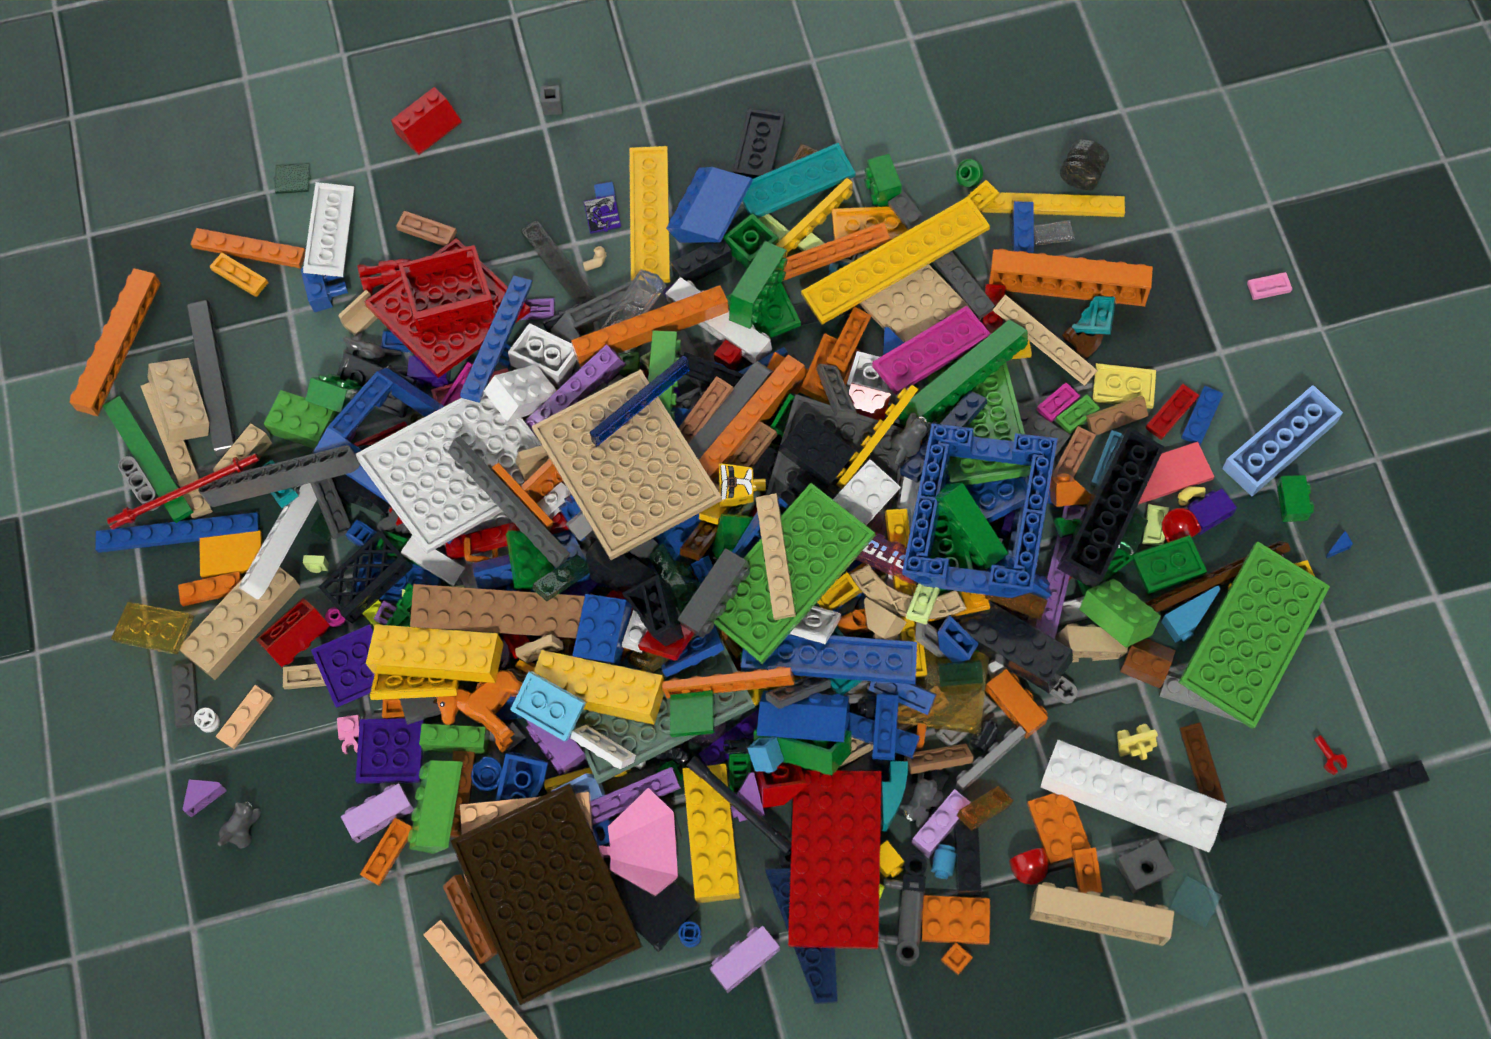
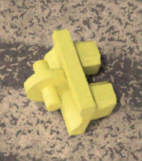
[1117,724,1158,760]

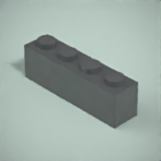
[677,548,751,638]

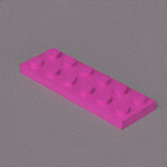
[872,306,991,395]

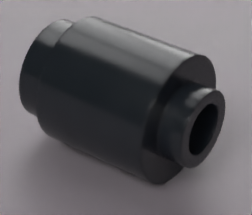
[858,696,877,718]
[970,719,999,753]

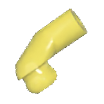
[1177,487,1205,506]

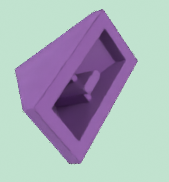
[183,779,227,817]

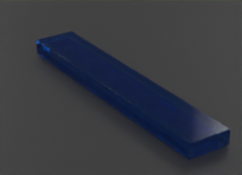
[589,355,690,447]

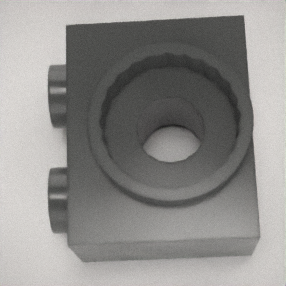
[1115,839,1175,894]

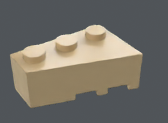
[1055,624,1128,662]

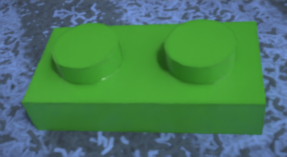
[1056,395,1100,434]

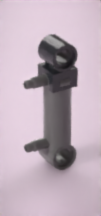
[879,854,927,966]

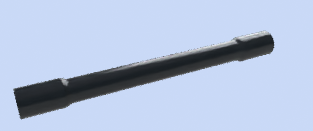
[686,756,792,854]

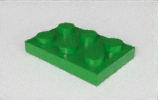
[506,530,557,590]
[1132,535,1207,594]

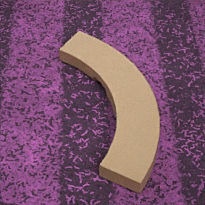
[850,564,967,619]

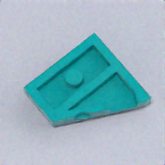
[1072,296,1116,334]

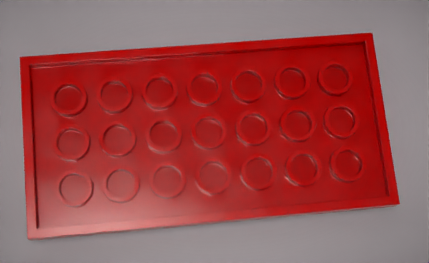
[788,770,882,949]

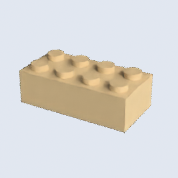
[148,358,209,443]

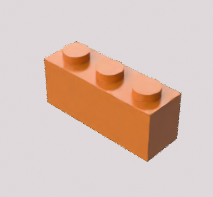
[985,669,1048,739]

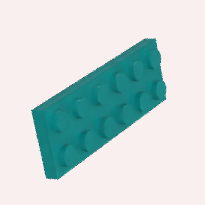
[742,143,856,218]

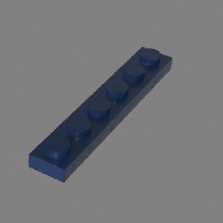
[900,391,987,483]

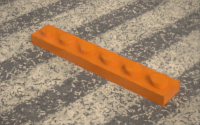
[783,222,890,281]
[190,228,306,269]
[662,667,795,698]

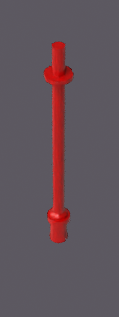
[107,453,259,530]

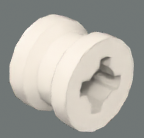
[194,708,220,733]

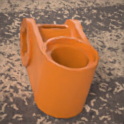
[838,608,871,634]

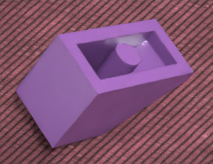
[730,772,765,822]

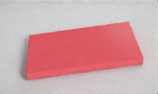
[1138,442,1214,505]

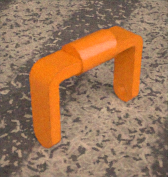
[464,537,498,563]

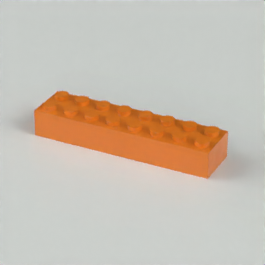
[989,249,1153,306]

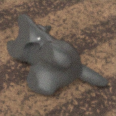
[343,333,401,365]
[891,413,932,465]
[900,772,944,828]
[218,802,261,848]

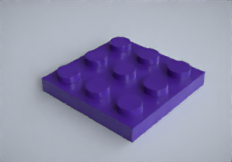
[311,624,375,708]
[355,718,425,784]

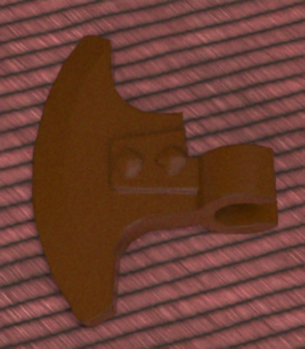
[1062,327,1103,359]

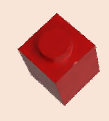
[714,340,742,370]

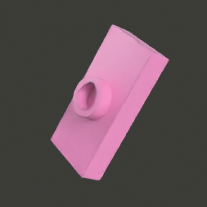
[1247,272,1292,300]

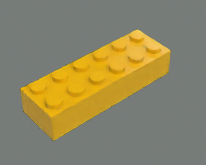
[366,624,504,683]
[534,650,665,725]
[683,764,740,903]

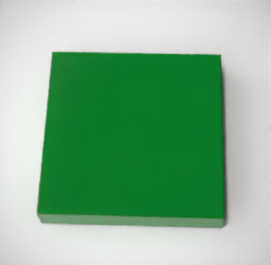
[670,690,714,737]

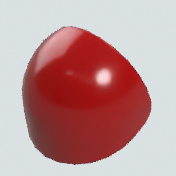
[1162,508,1201,542]
[1009,848,1049,885]

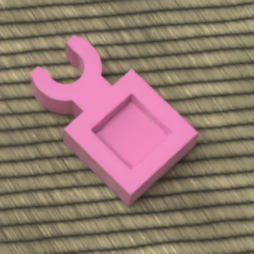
[337,715,360,754]

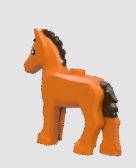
[432,668,528,752]

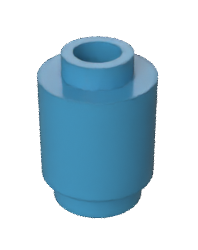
[931,845,956,879]

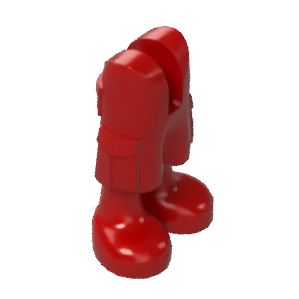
[357,258,411,296]

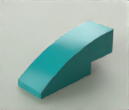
[881,761,908,831]

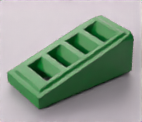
[729,754,751,794]

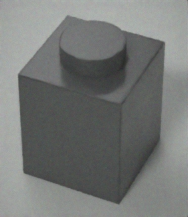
[540,85,562,115]

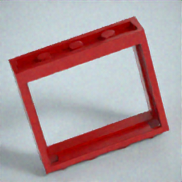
[398,245,494,331]

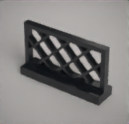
[319,530,413,624]

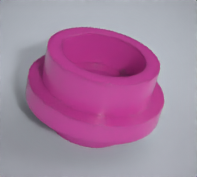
[325,607,346,627]

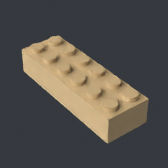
[178,567,300,680]
[1030,882,1174,946]

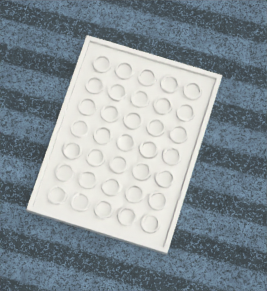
[356,393,541,554]

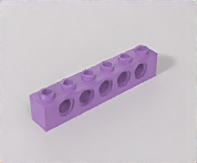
[524,344,627,437]

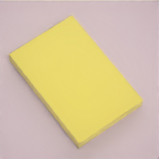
[1092,363,1156,409]

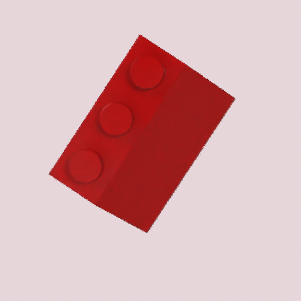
[391,87,462,155]
[255,598,330,667]

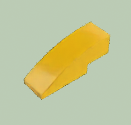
[817,561,878,611]

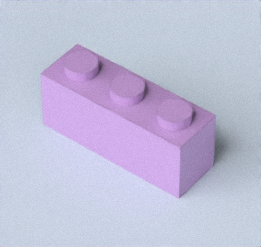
[341,784,414,843]
[912,789,972,858]
[710,926,780,993]

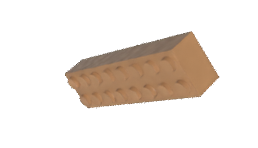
[410,584,585,639]

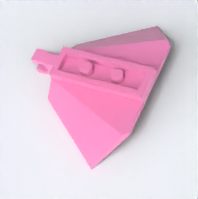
[599,788,678,896]

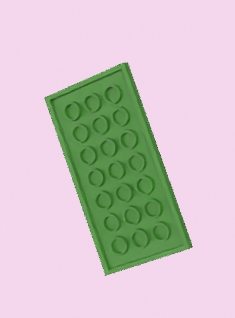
[927,358,1031,486]
[714,483,876,664]
[1178,541,1330,729]

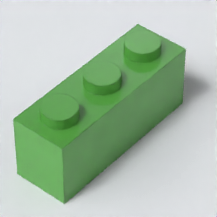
[419,724,490,754]

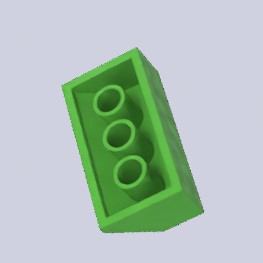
[408,760,463,854]

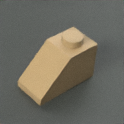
[864,597,907,640]

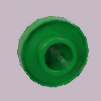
[956,159,983,188]

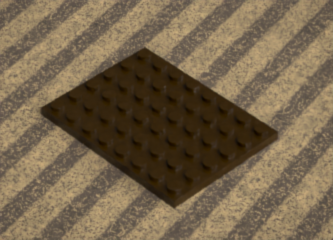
[450,783,643,1005]

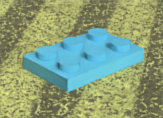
[510,671,586,741]

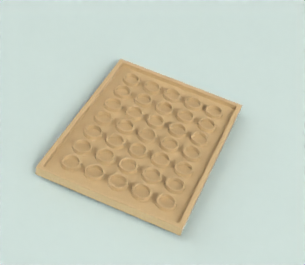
[532,369,722,560]

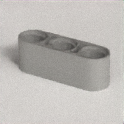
[118,456,160,511]

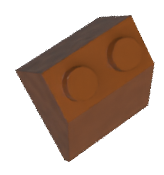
[1120,638,1176,688]

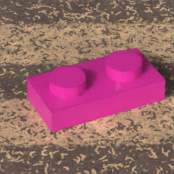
[1036,383,1080,423]

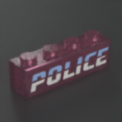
[856,533,917,585]

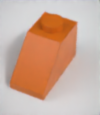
[1050,473,1091,507]

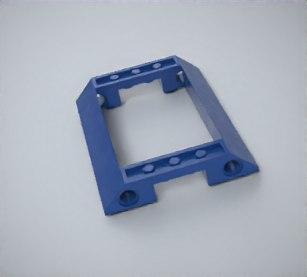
[314,368,454,544]
[902,423,1058,598]

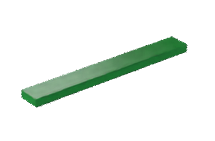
[103,395,194,523]

